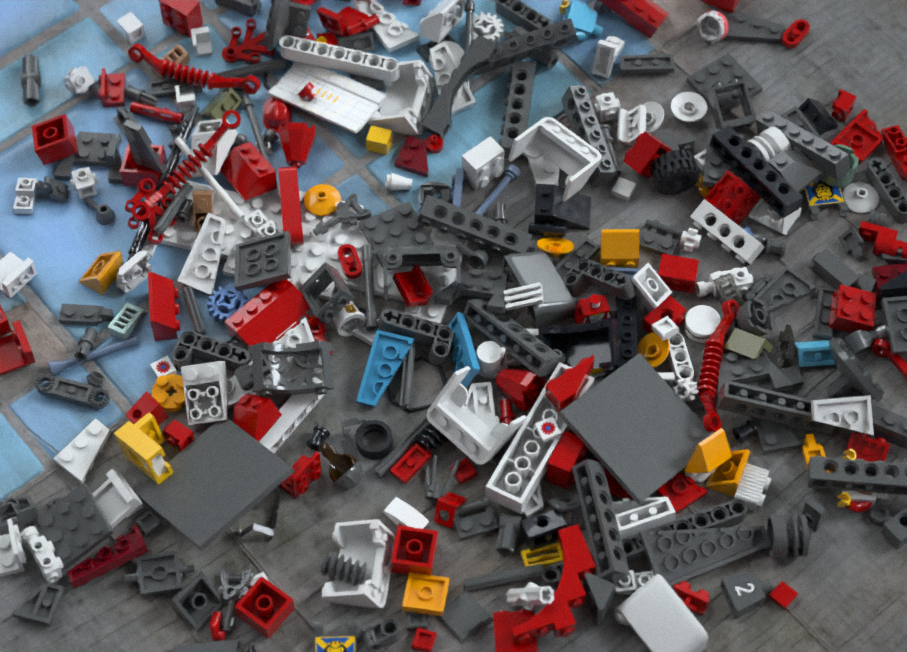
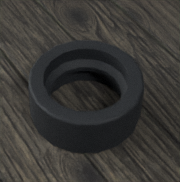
[355,420,393,460]

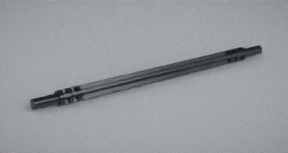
[127,105,199,261]

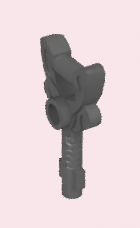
[313,193,371,236]
[218,569,254,633]

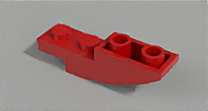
[881,125,907,181]

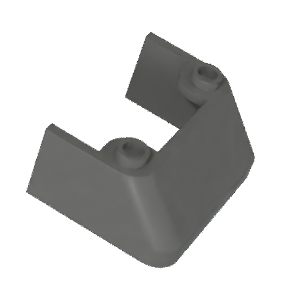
[383,245,461,300]

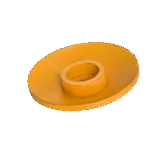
[304,184,341,216]
[537,237,574,257]
[637,332,670,368]

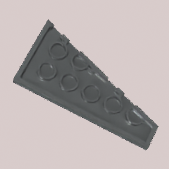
[638,526,771,586]

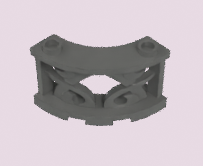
[248,340,334,397]

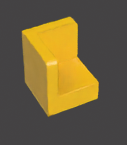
[366,126,392,155]

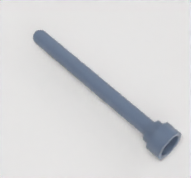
[470,164,521,229]
[48,337,139,376]

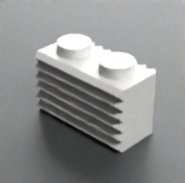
[734,463,771,512]

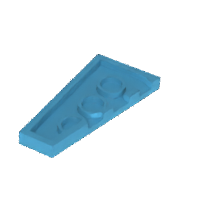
[448,312,480,388]
[356,330,414,408]

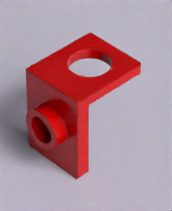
[434,492,467,528]

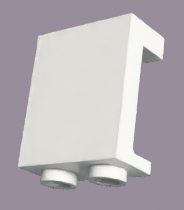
[92,469,142,529]

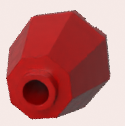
[278,122,316,168]
[495,368,546,411]

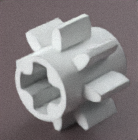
[680,228,702,252]
[673,377,699,402]

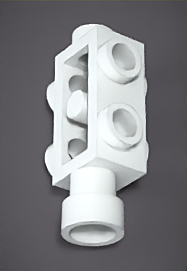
[695,267,753,299]
[21,526,64,583]

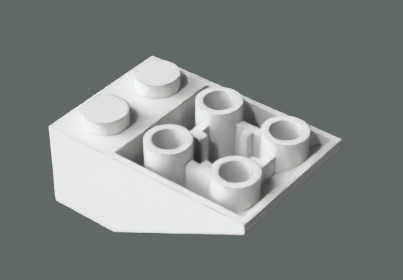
[189,119,238,178]
[181,361,227,425]

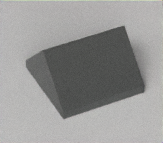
[171,572,226,630]
[583,573,615,627]

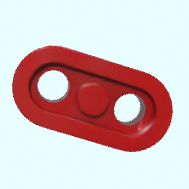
[782,19,810,49]
[337,244,362,279]

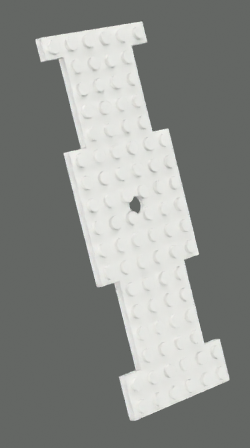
[142,163,468,324]

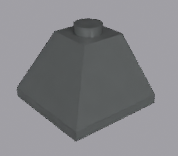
[768,150,823,192]

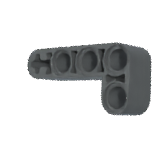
[495,0,553,32]
[865,158,907,224]
[562,258,636,300]
[377,309,453,365]
[171,331,251,371]

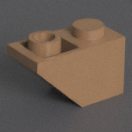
[193,190,214,231]

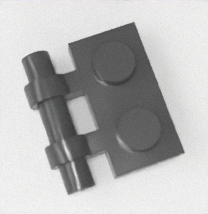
[639,219,682,256]

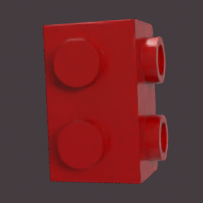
[392,265,433,307]

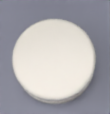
[684,305,721,343]

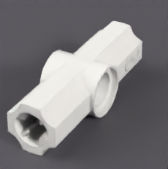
[506,582,554,610]

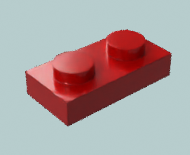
[390,443,431,485]

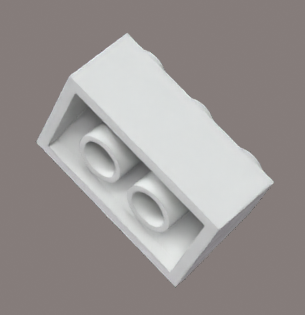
[419,0,466,43]

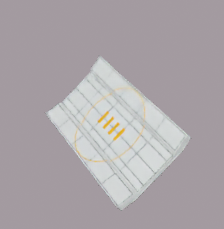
[267,61,386,134]

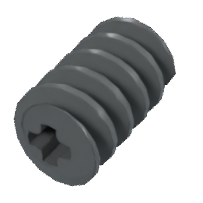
[321,551,367,586]

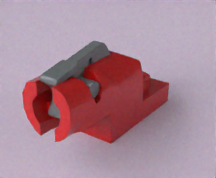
[859,221,907,263]

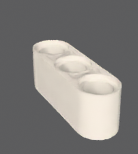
[667,333,694,386]

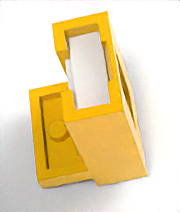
[114,413,174,485]

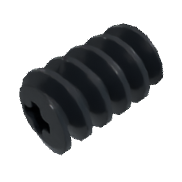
[415,424,448,456]

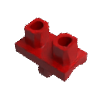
[673,581,710,616]

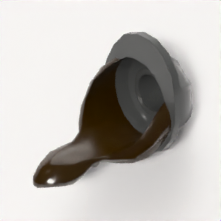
[321,442,363,489]

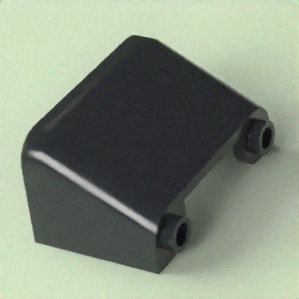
[538,318,622,377]

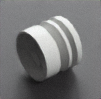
[747,127,792,164]

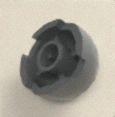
[736,298,774,337]

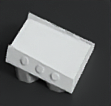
[749,198,801,235]
[115,251,152,293]

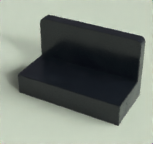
[798,98,838,136]

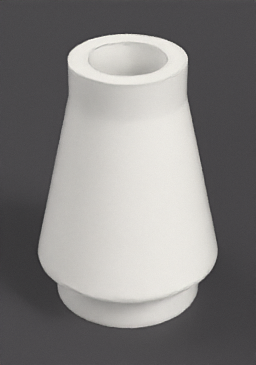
[385,173,412,191]

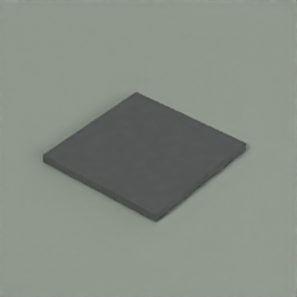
[558,353,712,505]
[134,418,294,551]

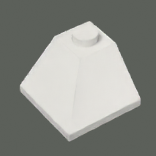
[631,263,672,311]

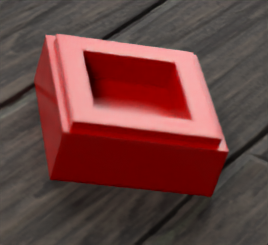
[450,458,477,485]
[769,581,798,610]
[411,627,437,652]

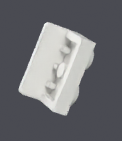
[617,104,647,147]

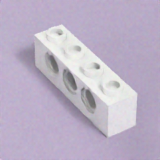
[690,199,765,265]

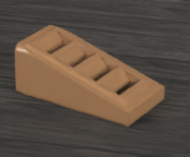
[151,44,190,80]

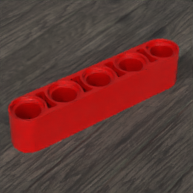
[278,166,304,245]

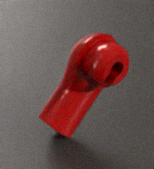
[209,611,226,641]

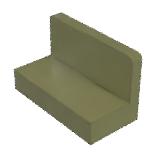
[200,88,243,120]
[725,328,773,360]

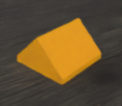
[79,251,124,295]
[684,428,732,473]
[706,449,750,497]

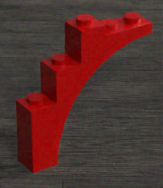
[511,524,596,644]

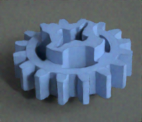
[207,285,249,324]

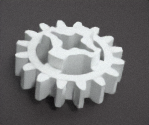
[472,12,504,42]

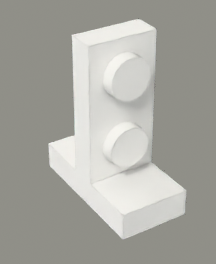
[592,36,625,78]

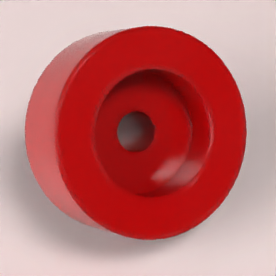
[297,82,316,101]
[425,135,443,154]

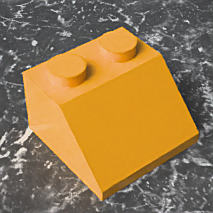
[599,229,640,269]

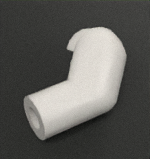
[685,469,715,482]

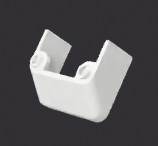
[508,117,601,202]
[427,366,527,464]

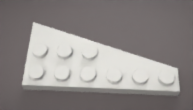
[227,317,322,409]

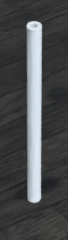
[174,137,245,220]

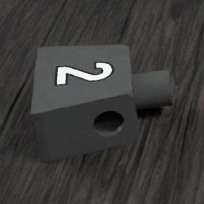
[720,572,773,619]

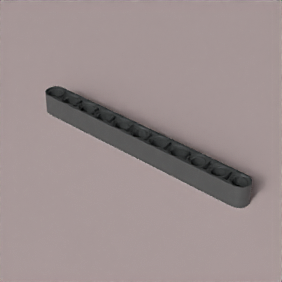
[541,499,747,590]

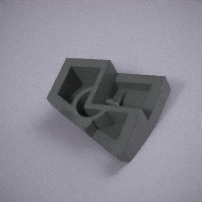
[0,496,39,534]

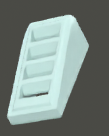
[107,303,144,340]

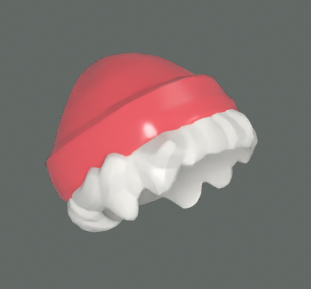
[698,11,728,44]

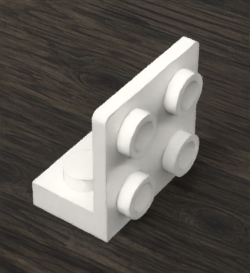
[0,252,37,298]
[0,519,27,577]

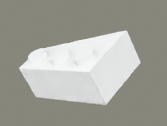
[612,497,676,540]

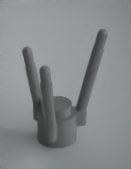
[424,455,460,501]

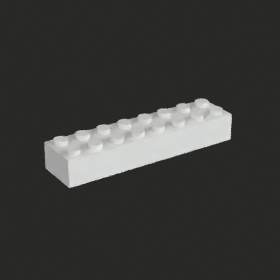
[486,362,595,514]

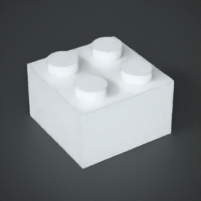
[462,136,505,190]

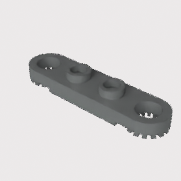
[35,374,110,409]

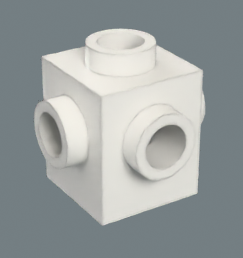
[63,66,95,94]
[593,92,620,123]
[70,167,98,199]

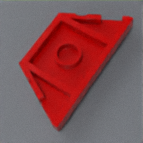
[830,108,884,165]

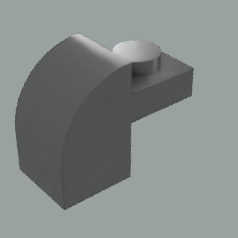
[653,128,695,152]

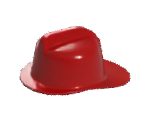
[263,96,292,133]

